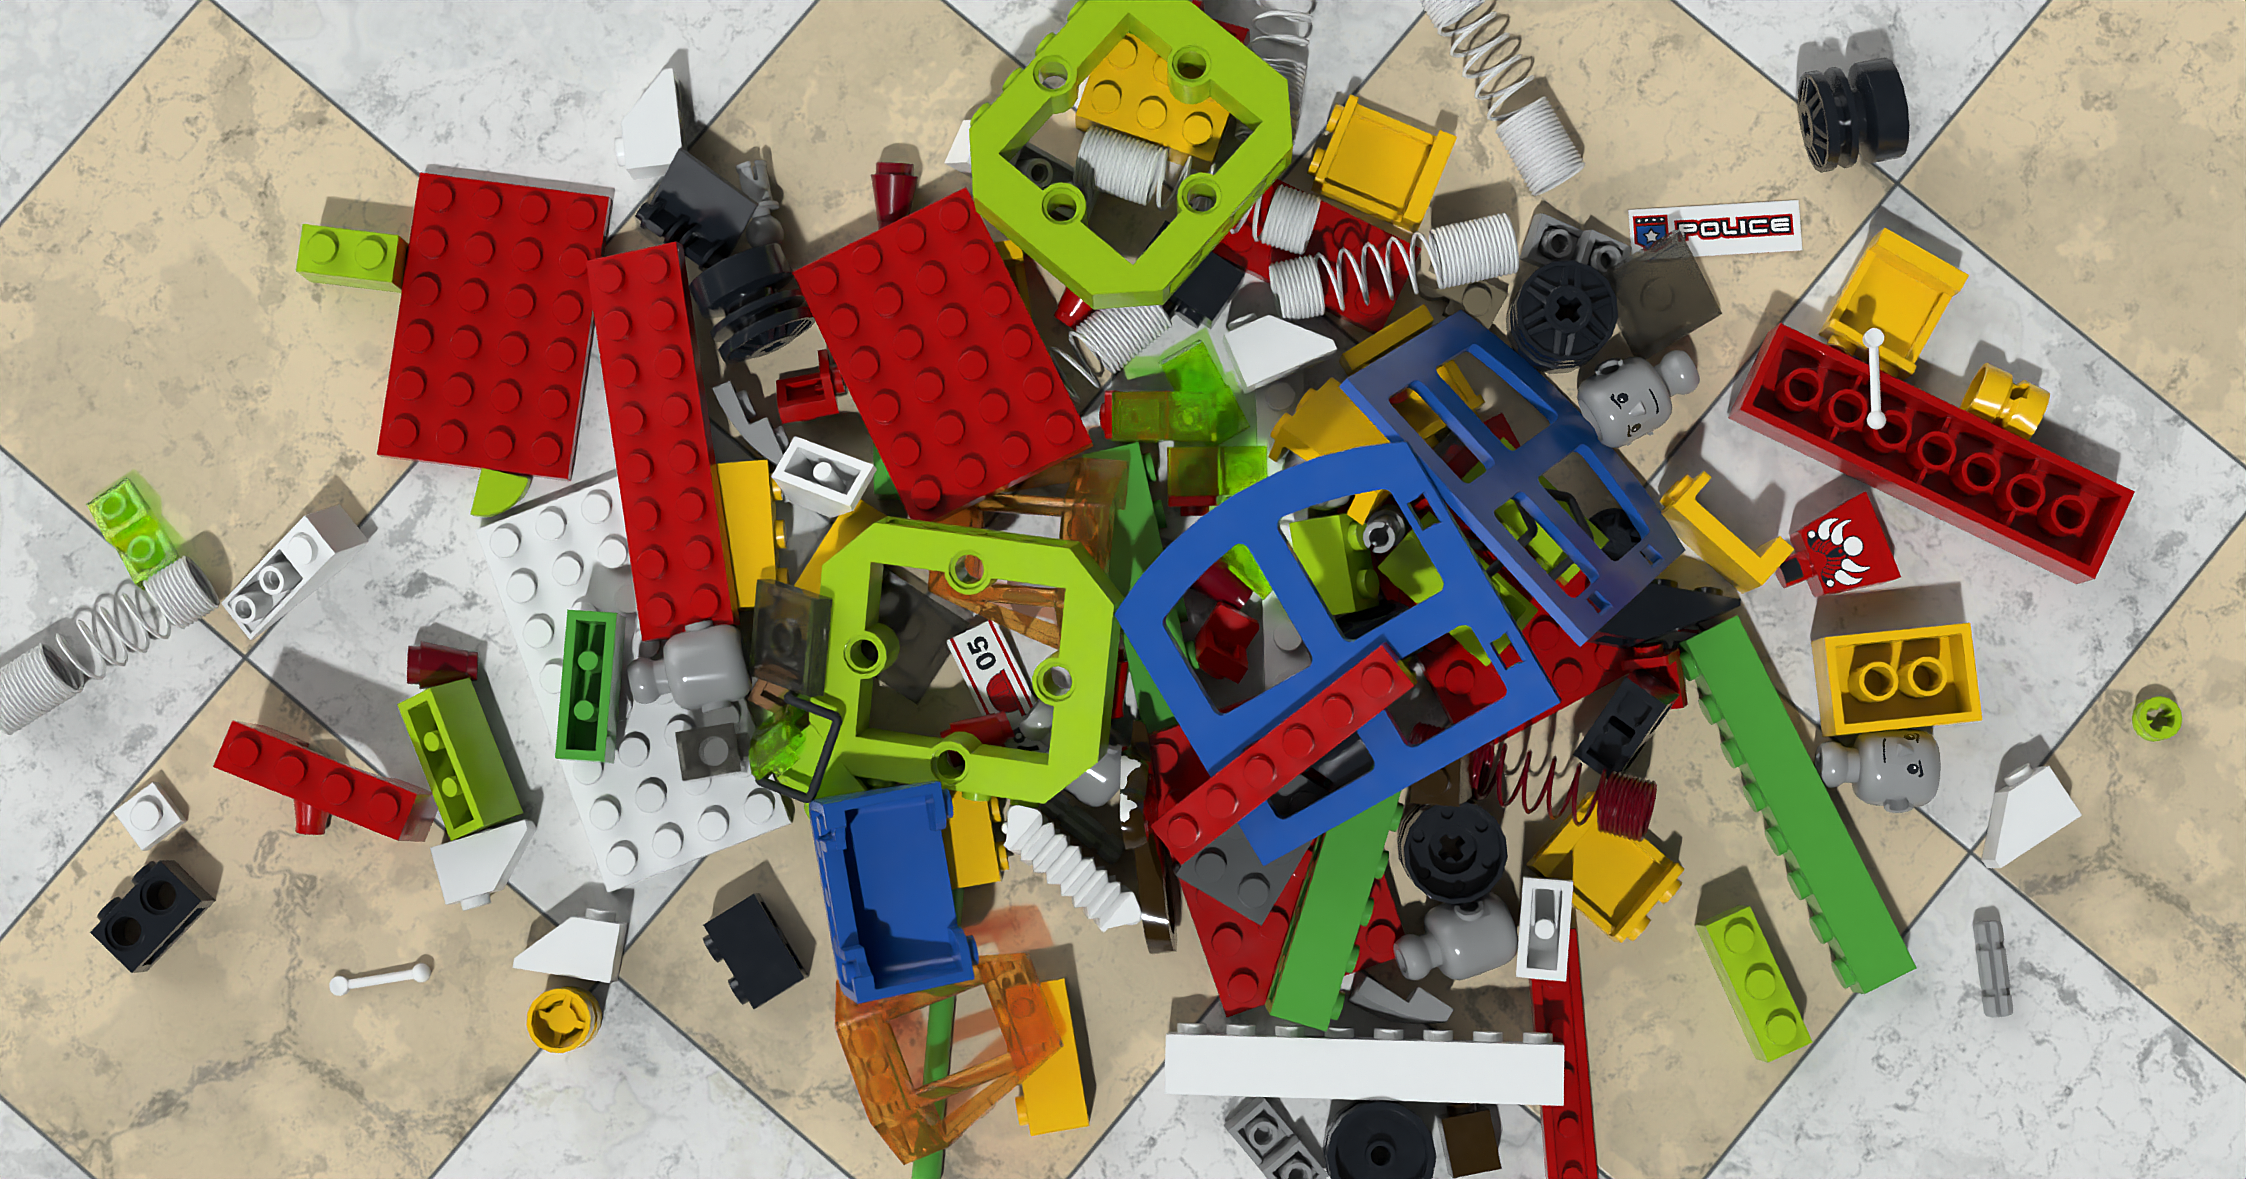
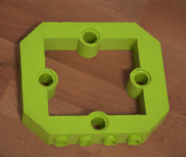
[969,0,1293,310]
[809,516,1124,808]

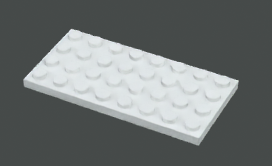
[475,476,792,893]

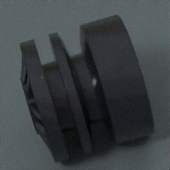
[1798,57,1910,173]
[689,244,815,364]
[1506,260,1618,374]
[1397,798,1508,904]

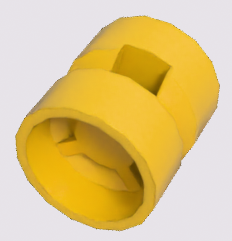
[1959,362,2050,441]
[526,986,602,1053]

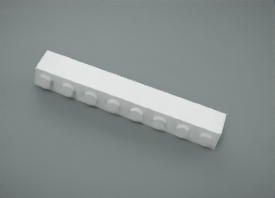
[1164,1023,1564,1106]

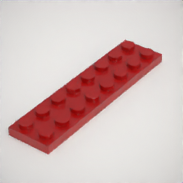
[586,242,740,642]

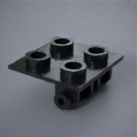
[635,147,758,272]

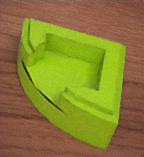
[470,468,532,517]

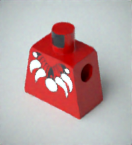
[1775,492,1901,598]

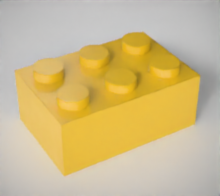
[1075,33,1232,173]
[1811,623,1982,737]

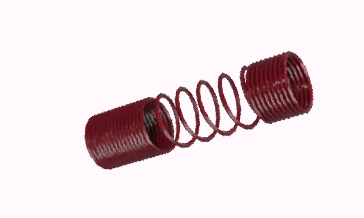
[1408,721,1657,843]

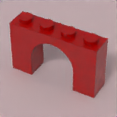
[213,720,438,842]

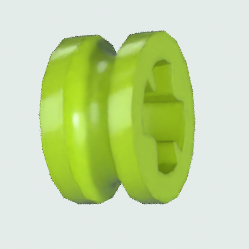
[2132,696,2182,742]

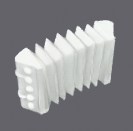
[1001,805,1142,932]

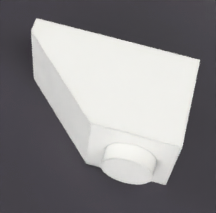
[615,68,688,180]
[1222,313,1337,394]
[771,436,877,518]
[1982,763,2082,868]
[430,820,537,911]
[1516,876,1573,981]
[513,908,628,983]

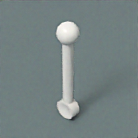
[1862,328,1886,430]
[329,963,431,996]

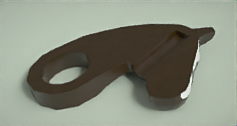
[1120,719,1177,954]

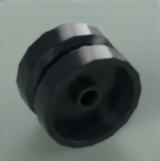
[1322,1100,1437,1179]

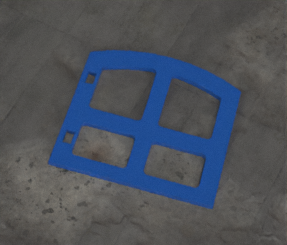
[1339,310,1685,647]
[1114,441,1562,866]

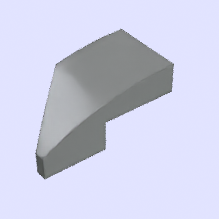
[1347,976,1454,1024]

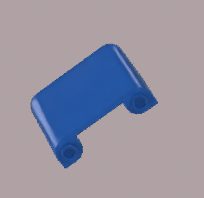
[809,780,979,1004]

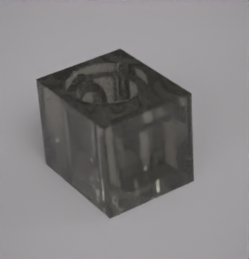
[675,722,753,782]

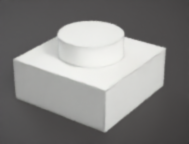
[113,782,187,851]

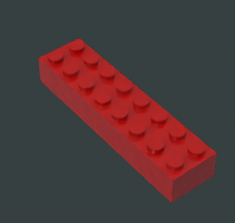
[1728,323,2135,584]

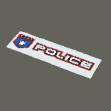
[1628,200,1802,260]

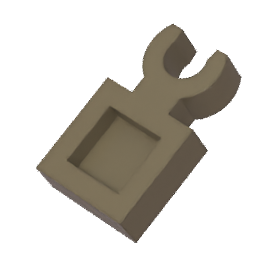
[1418,265,1508,330]

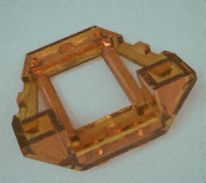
[927,457,1129,650]
[835,953,1064,1165]

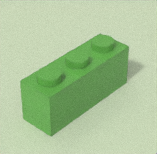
[555,609,626,764]

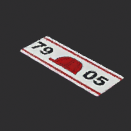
[947,618,1048,753]

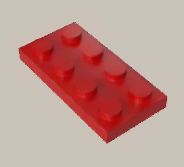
[1212,179,1421,334]

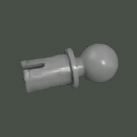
[736,160,784,247]
[1363,504,1409,553]

